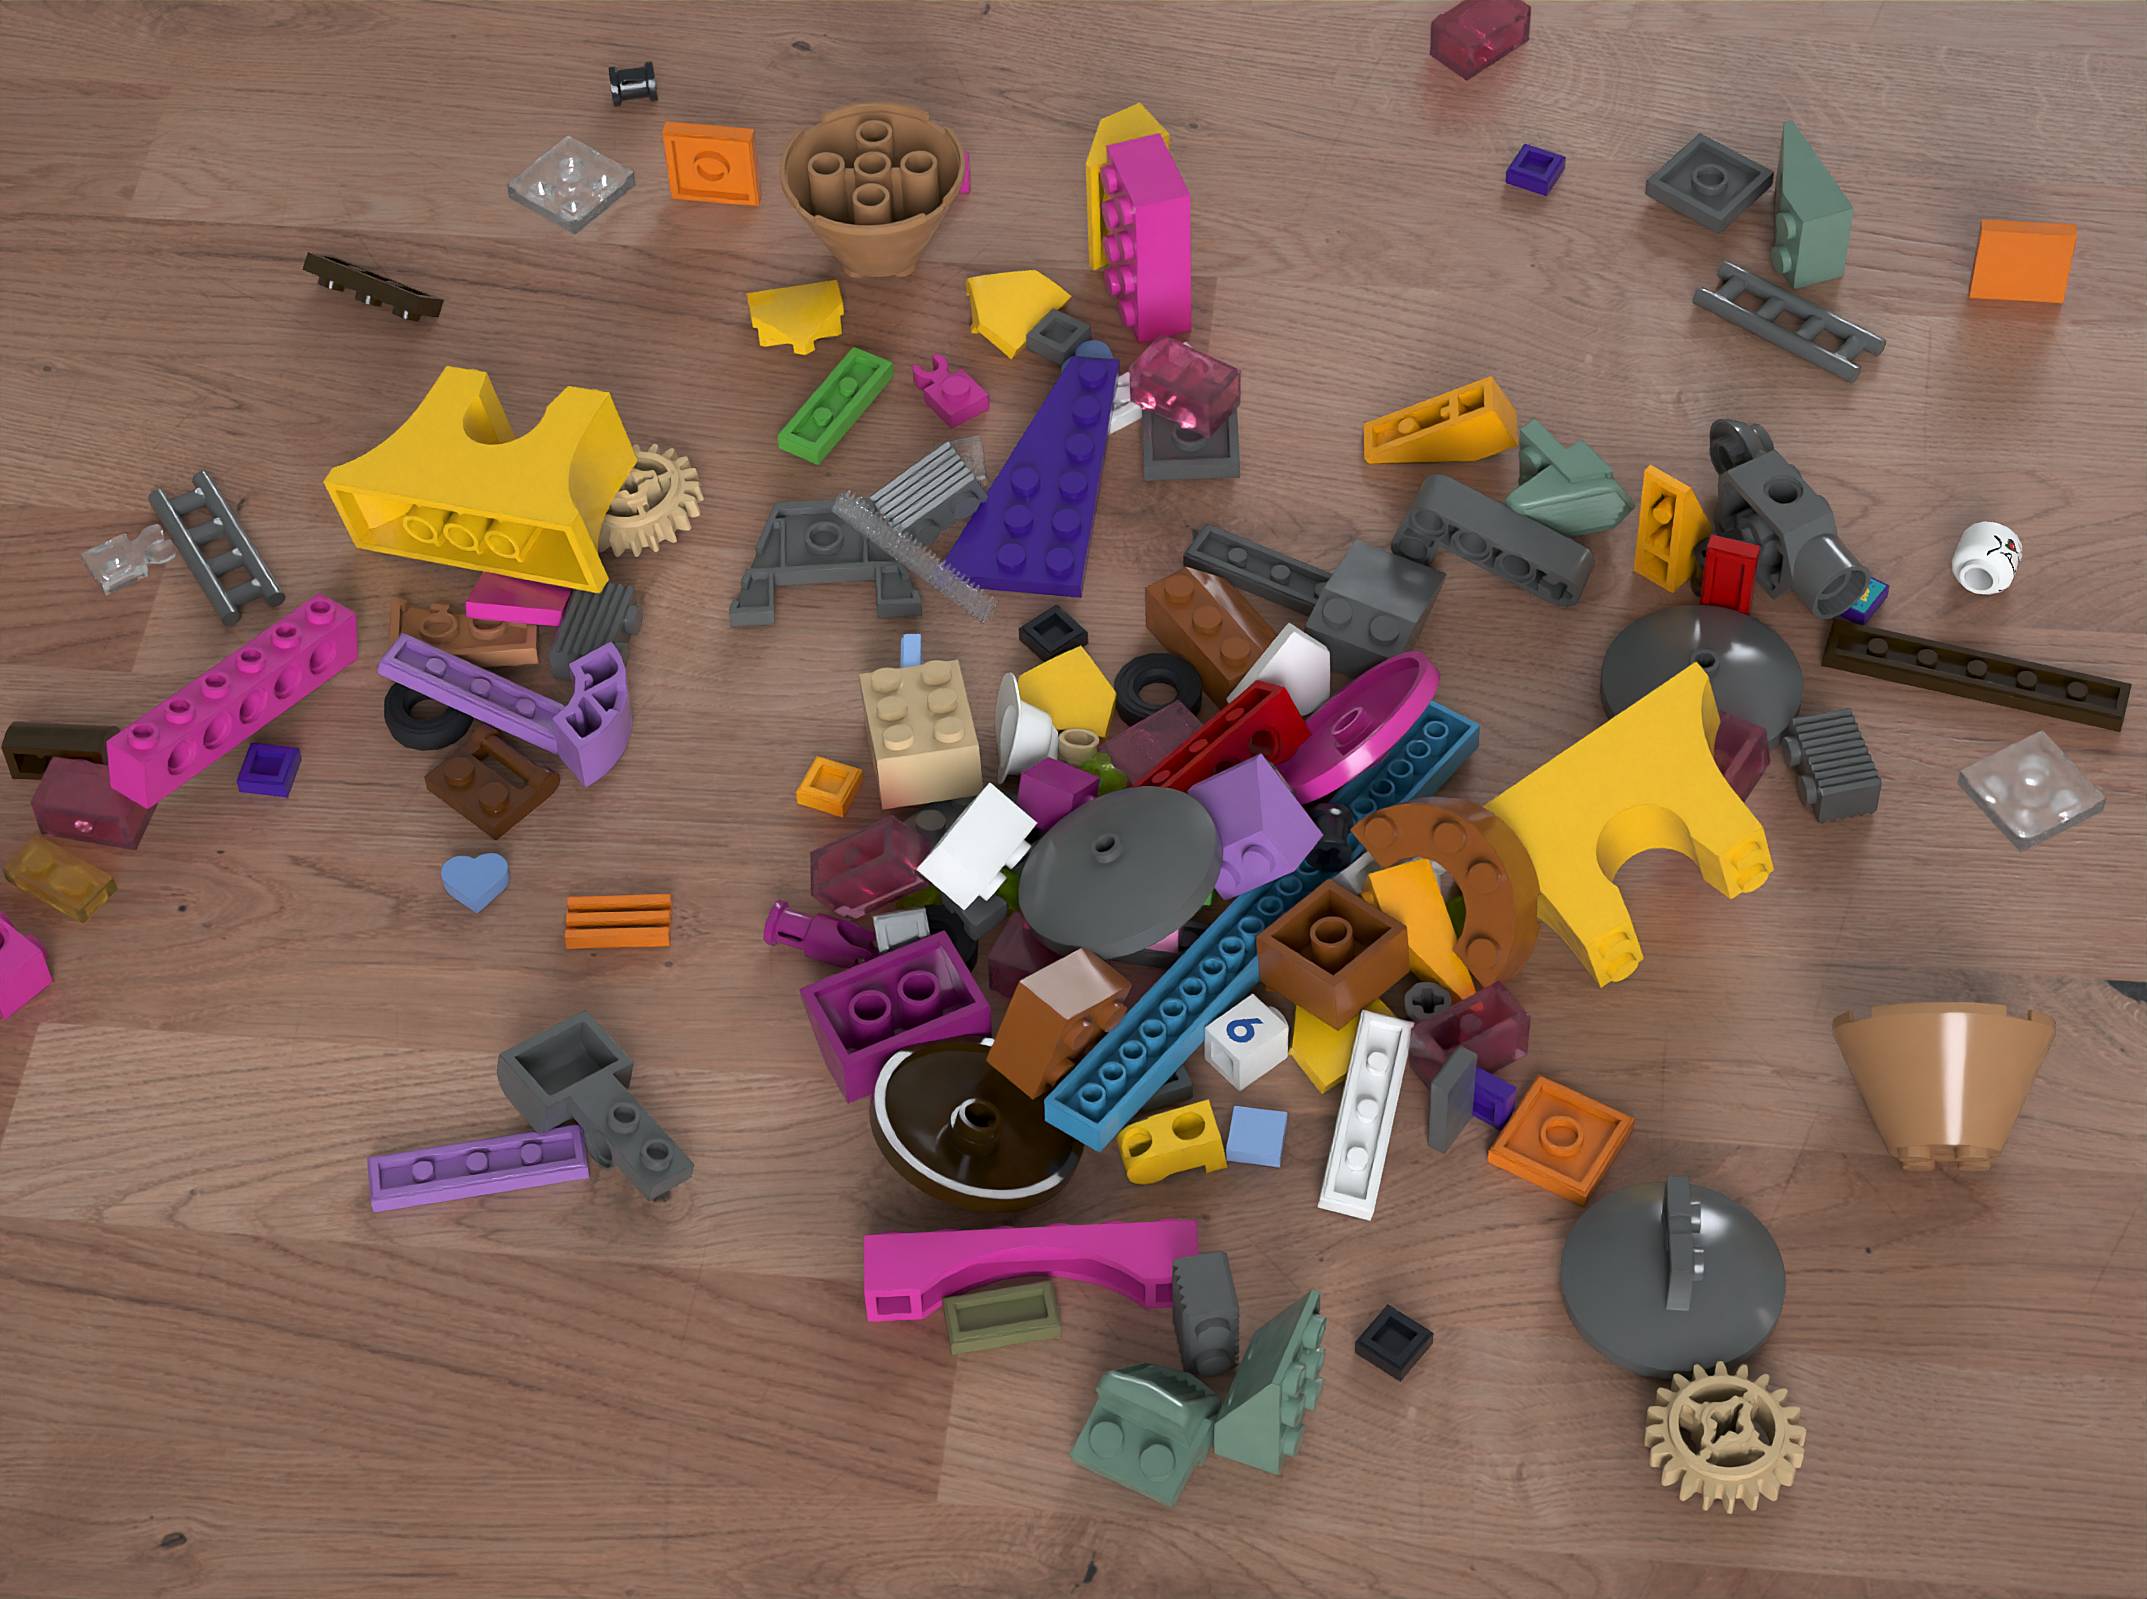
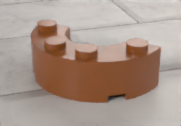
[1350,796,1541,990]

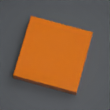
[662,121,762,206]
[1969,219,2077,303]
[1487,1074,1635,1207]

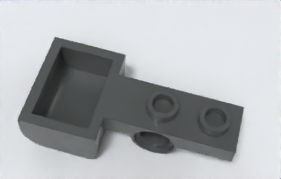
[497,1010,694,1201]

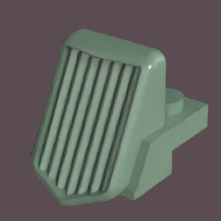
[1506,419,1635,538]
[1069,1363,1221,1509]

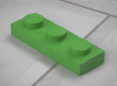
[777,346,894,465]

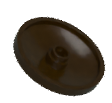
[869,1034,1085,1213]

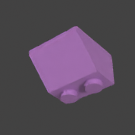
[1187,754,1323,901]

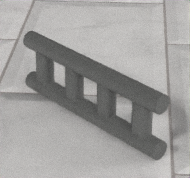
[1692,261,1886,383]
[148,471,285,626]

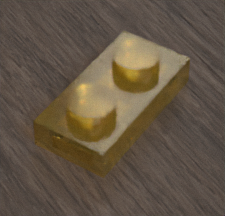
[2,834,117,924]

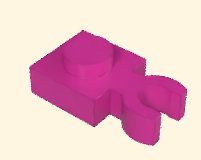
[912,353,990,429]

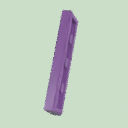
[378,632,567,755]
[367,1124,590,1213]

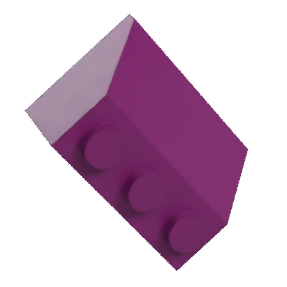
[799,930,993,1104]

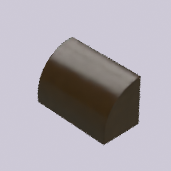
[1,721,121,784]

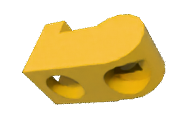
[1116,1099,1228,1185]

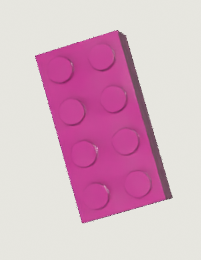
[1101,133,1191,344]

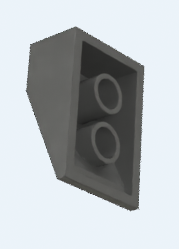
[1304,540,1447,679]

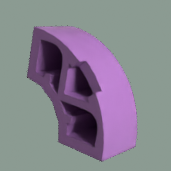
[552,642,633,788]

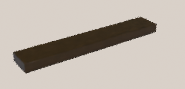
[1822,619,2132,732]

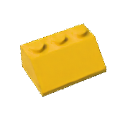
[1086,102,1170,270]

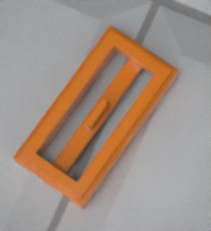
[564,894,672,949]

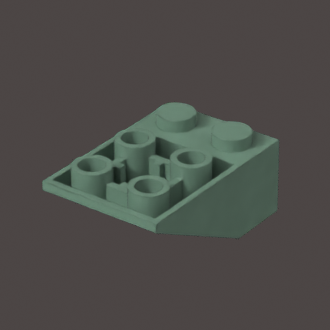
[1214,1289,1327,1475]

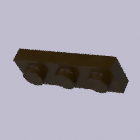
[302,252,444,322]

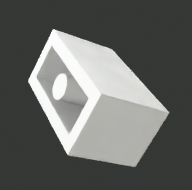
[917,783,1037,910]

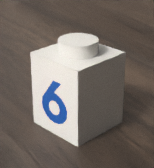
[1204,994,1289,1092]

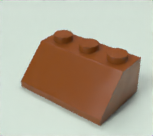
[1145,567,1278,710]

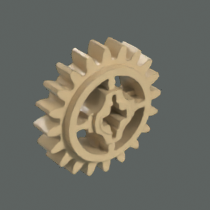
[598,444,704,557]
[1644,1361,1806,1514]

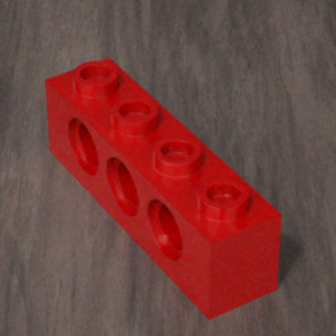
[1130,680,1312,794]

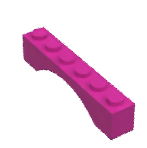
[864,1218,1199,1322]

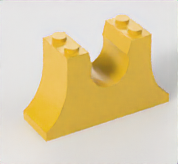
[323,366,638,594]
[1451,662,1774,988]

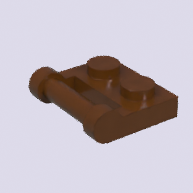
[424,723,560,840]

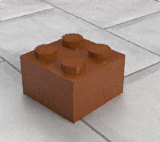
[1256,878,1410,1031]
[986,947,1132,1099]

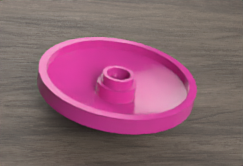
[1273,651,1440,805]

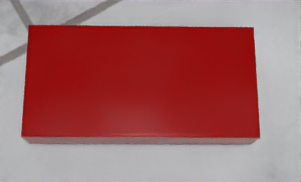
[1700,534,1760,616]

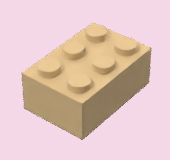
[859,660,983,810]

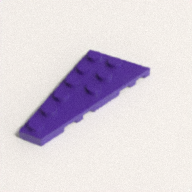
[936,356,1120,598]

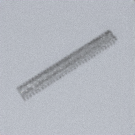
[832,489,999,624]

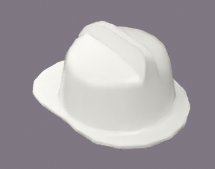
[995,672,1059,784]

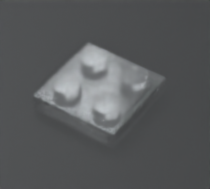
[507,135,636,235]
[1957,730,2106,852]

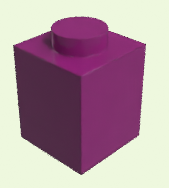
[1017,757,1100,832]

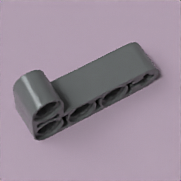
[1391,474,1595,607]

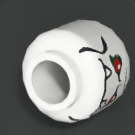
[1952,521,2023,595]

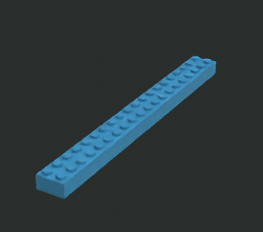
[1044,700,1480,1153]

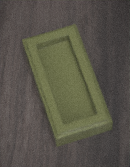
[942,1280,1062,1355]

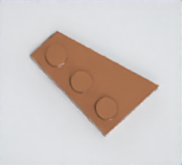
[388,598,539,668]

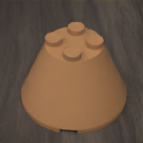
[780,101,965,278]
[1832,1002,2056,1171]

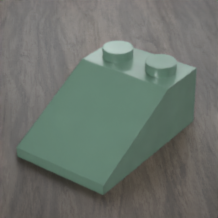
[1771,120,1854,290]

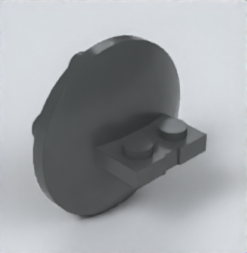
[1560,1176,1786,1380]

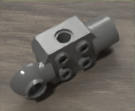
[1709,419,1871,619]

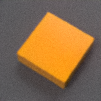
[796,756,864,817]

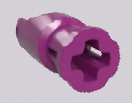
[763,899,879,969]

